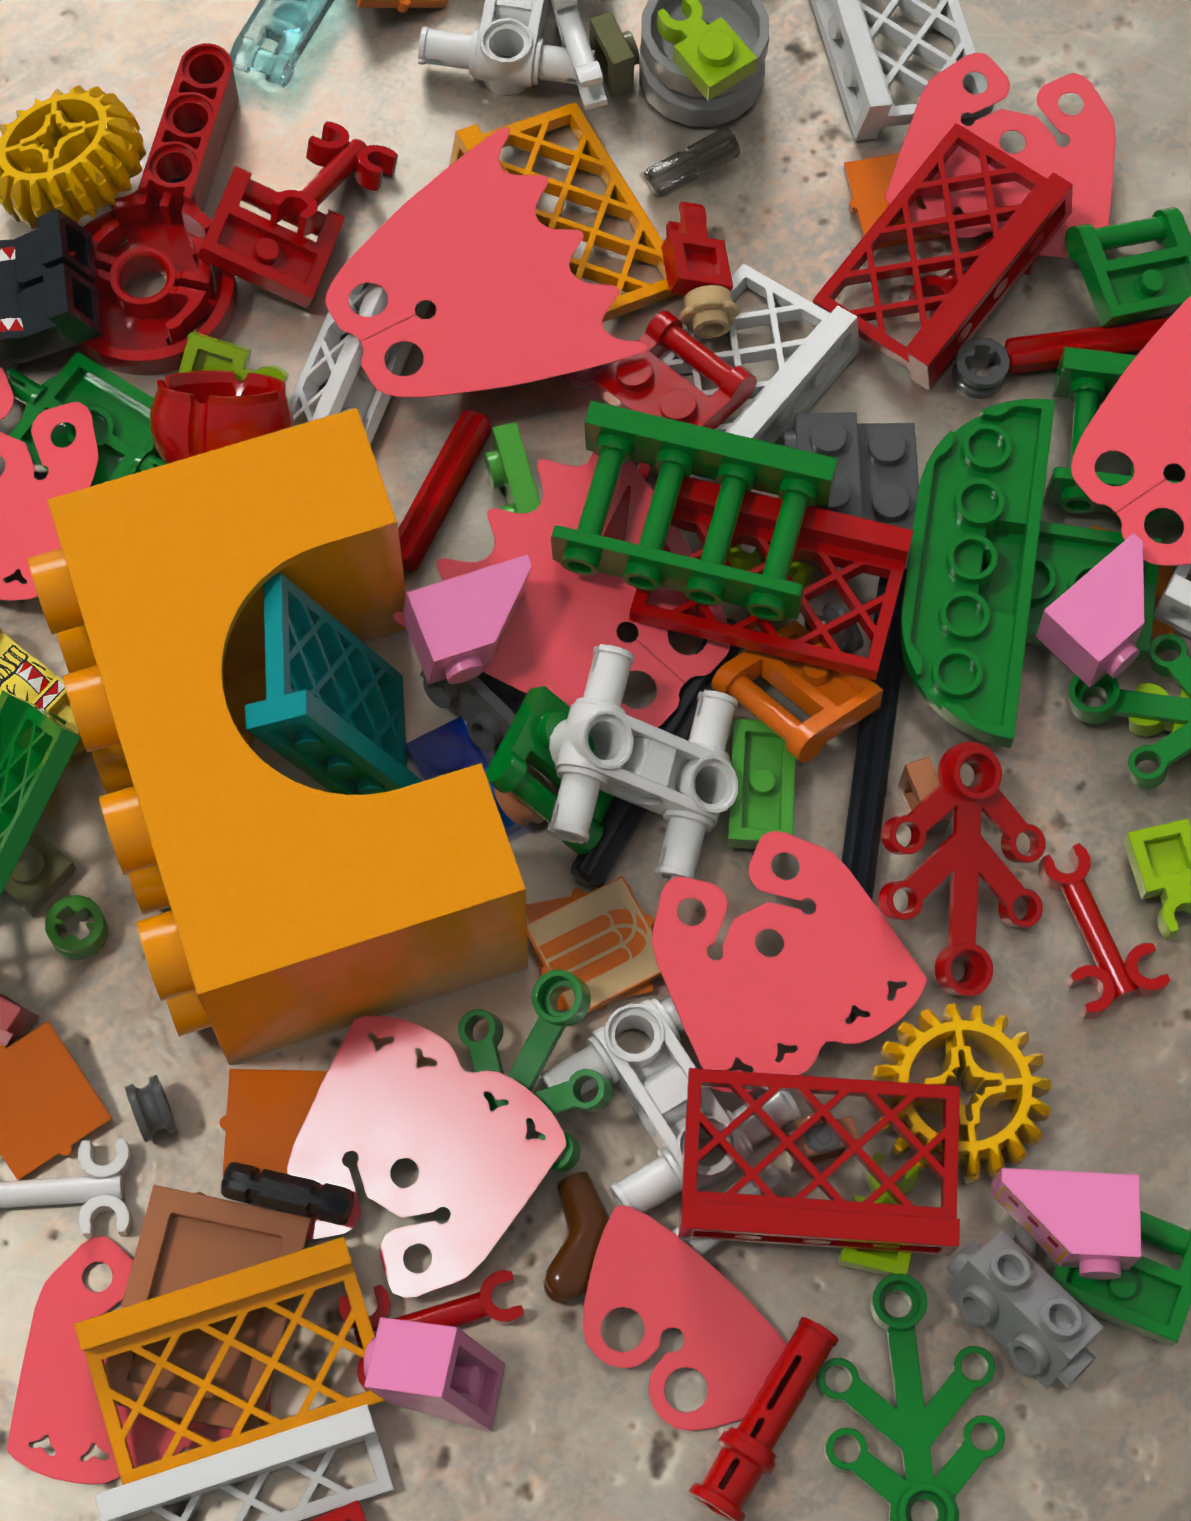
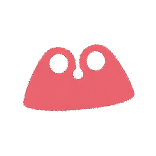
[583,1205,787,1431]

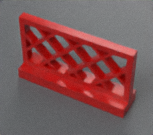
[813,123,1073,391]
[629,477,914,680]
[678,1068,960,1256]

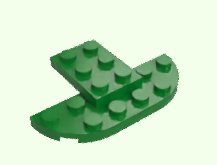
[899,399,1162,748]

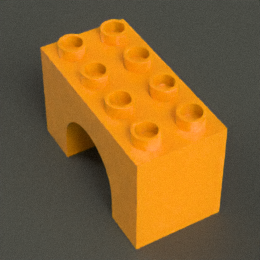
[27,408,528,1065]

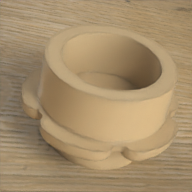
[680,285,739,339]

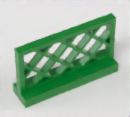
[0,690,81,897]

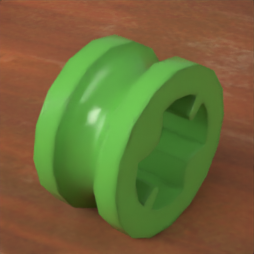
[45,895,108,960]

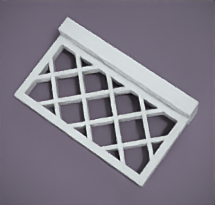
[810,0,994,141]
[635,263,859,484]

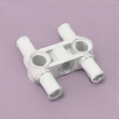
[418,0,595,96]
[547,644,738,882]
[539,996,801,1213]

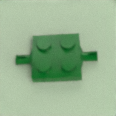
[7,351,165,487]

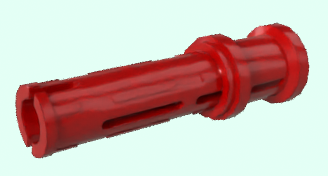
[687,1317,839,1521]

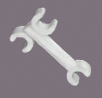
[551,0,608,110]
[0,1138,133,1239]

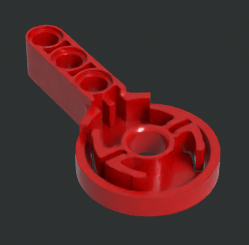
[69,43,239,376]

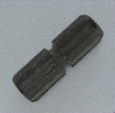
[644,128,741,198]

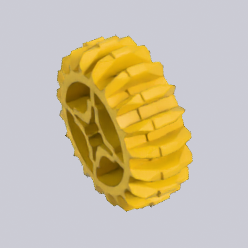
[0,85,146,229]
[872,1003,1052,1184]

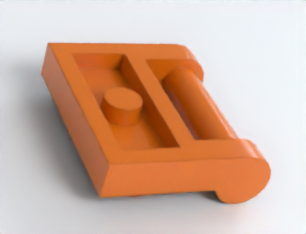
[711,620,883,763]

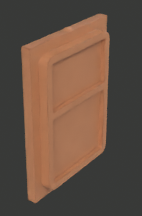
[96,1185,312,1432]

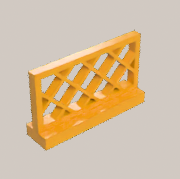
[449,102,677,322]
[74,1237,385,1485]

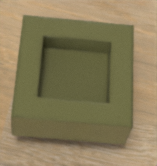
[589,11,640,98]
[3,831,76,917]

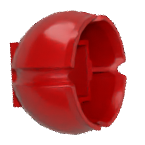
[150,370,293,464]

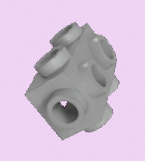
[946,1224,1104,1389]

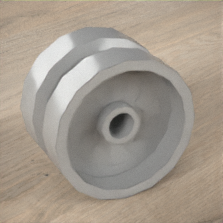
[639,0,769,127]

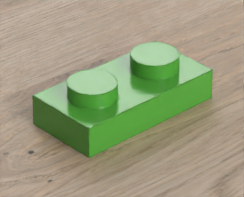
[484,422,541,513]
[727,719,796,849]

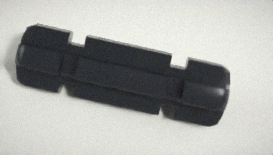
[221,1162,354,1225]

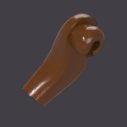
[543,1172,609,1304]

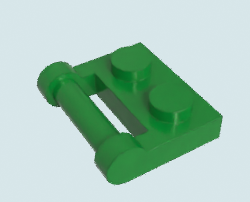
[1065,207,1191,327]
[486,686,614,855]
[1050,1211,1191,1347]

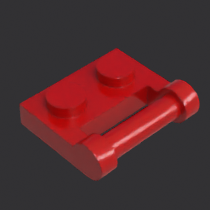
[196,165,345,308]
[593,310,757,429]

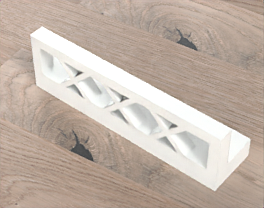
[289,283,431,445]
[94,1404,394,1521]

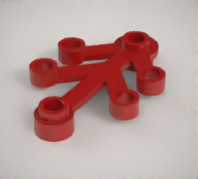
[878,742,1046,996]

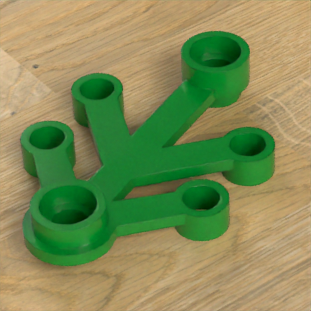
[1069,633,1191,789]
[458,970,612,1172]
[816,1274,1005,1521]

